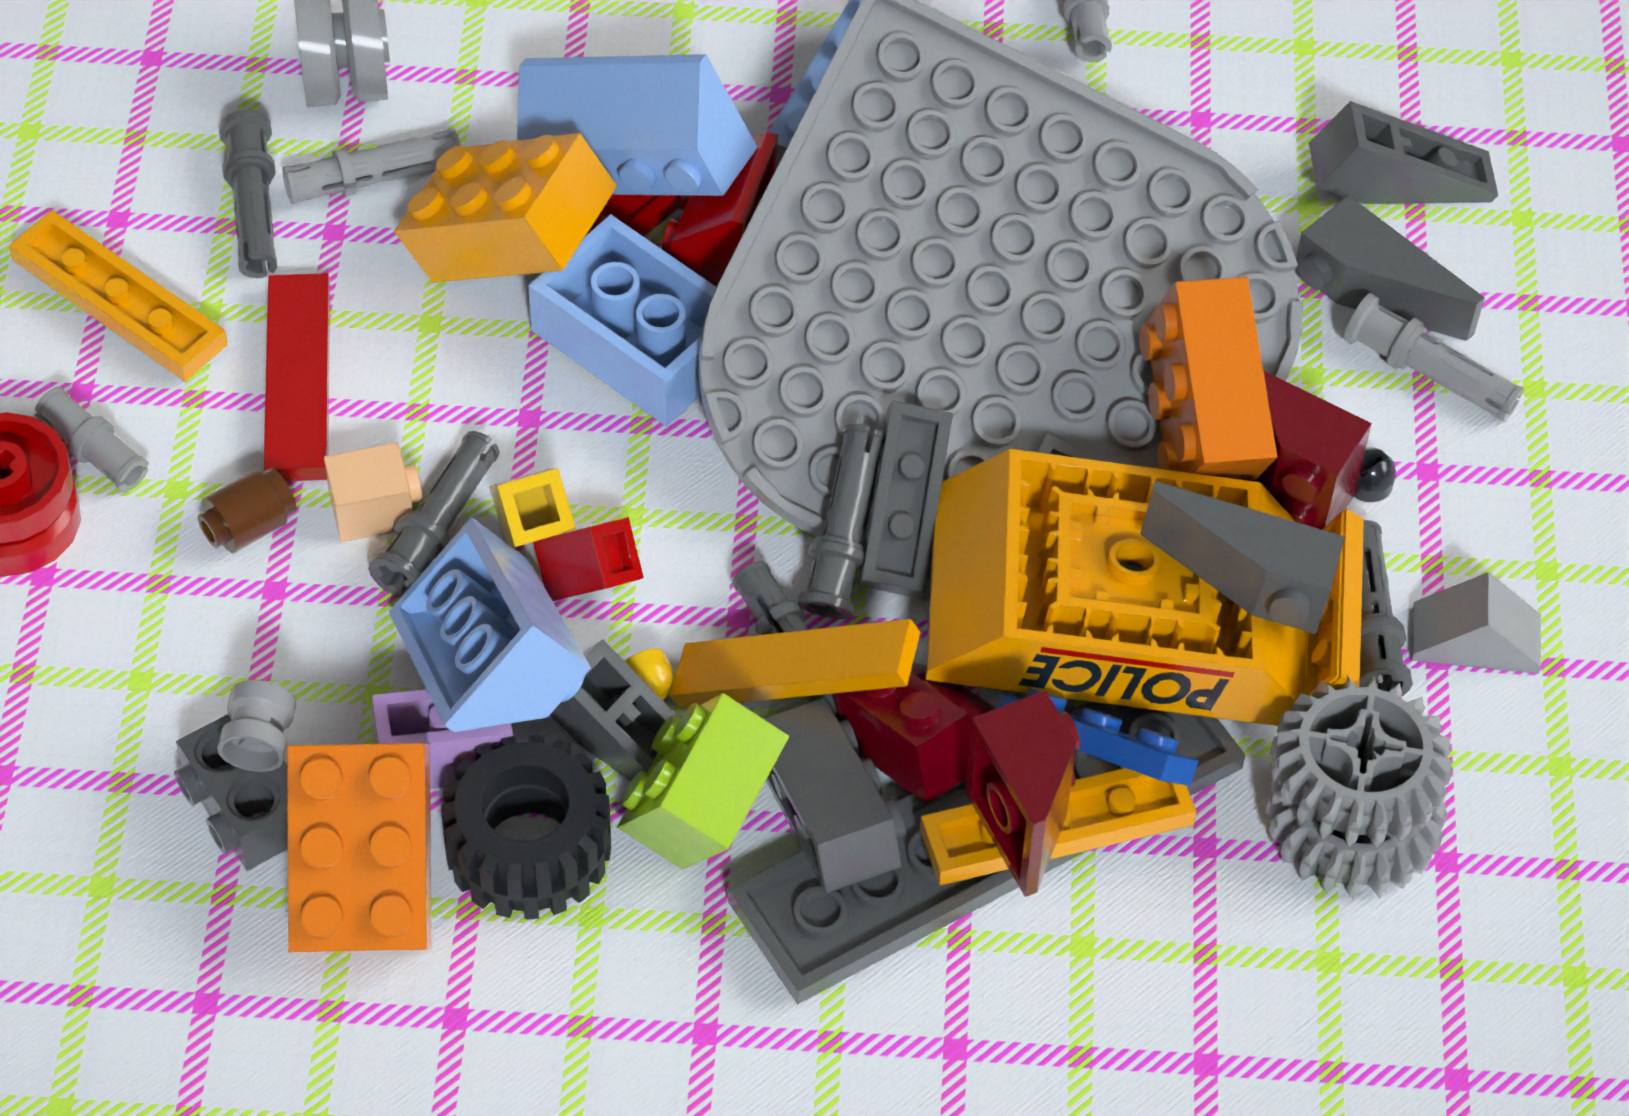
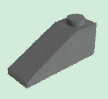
[1309,101,1499,204]
[1295,195,1485,341]
[1140,481,1345,634]
[550,639,678,781]

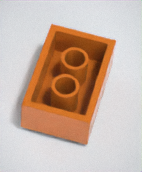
[1139,277,1277,482]
[287,743,432,952]

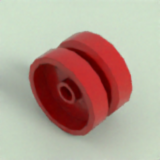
[0,412,81,577]

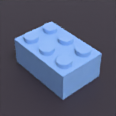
[528,215,717,427]

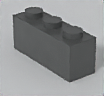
[763,698,906,894]

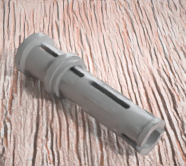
[1343,293,1525,422]

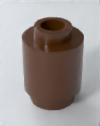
[197,468,297,553]

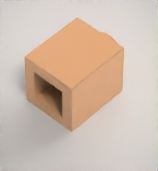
[324,442,423,542]

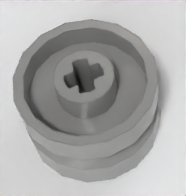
[294,0,390,107]

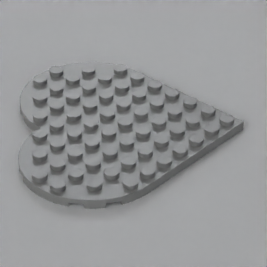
[699,0,1303,547]

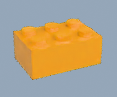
[394,133,617,283]

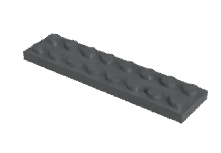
[728,702,1246,1005]

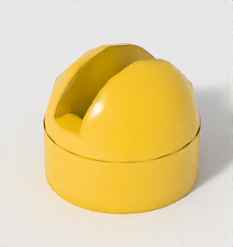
[625,648,674,700]

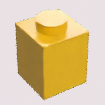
[489,468,576,547]

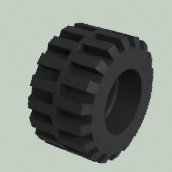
[441,735,611,920]

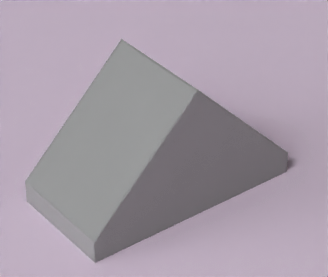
[1411,572,1541,674]

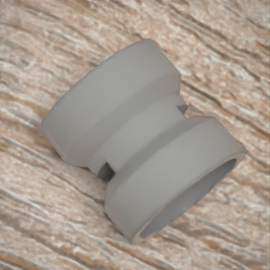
[217,680,296,772]

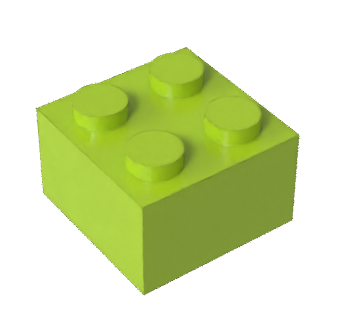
[616,693,789,869]

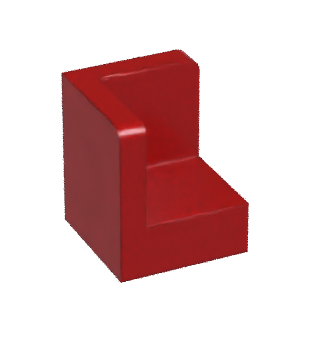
[533,517,644,601]

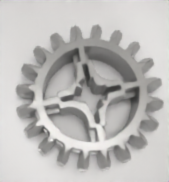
[1270,675,1453,848]
[1266,748,1447,900]

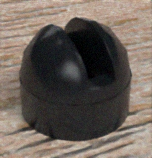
[1354,447,1396,502]

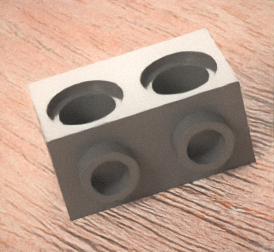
[174,714,288,871]

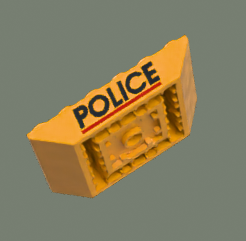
[926,449,1306,726]

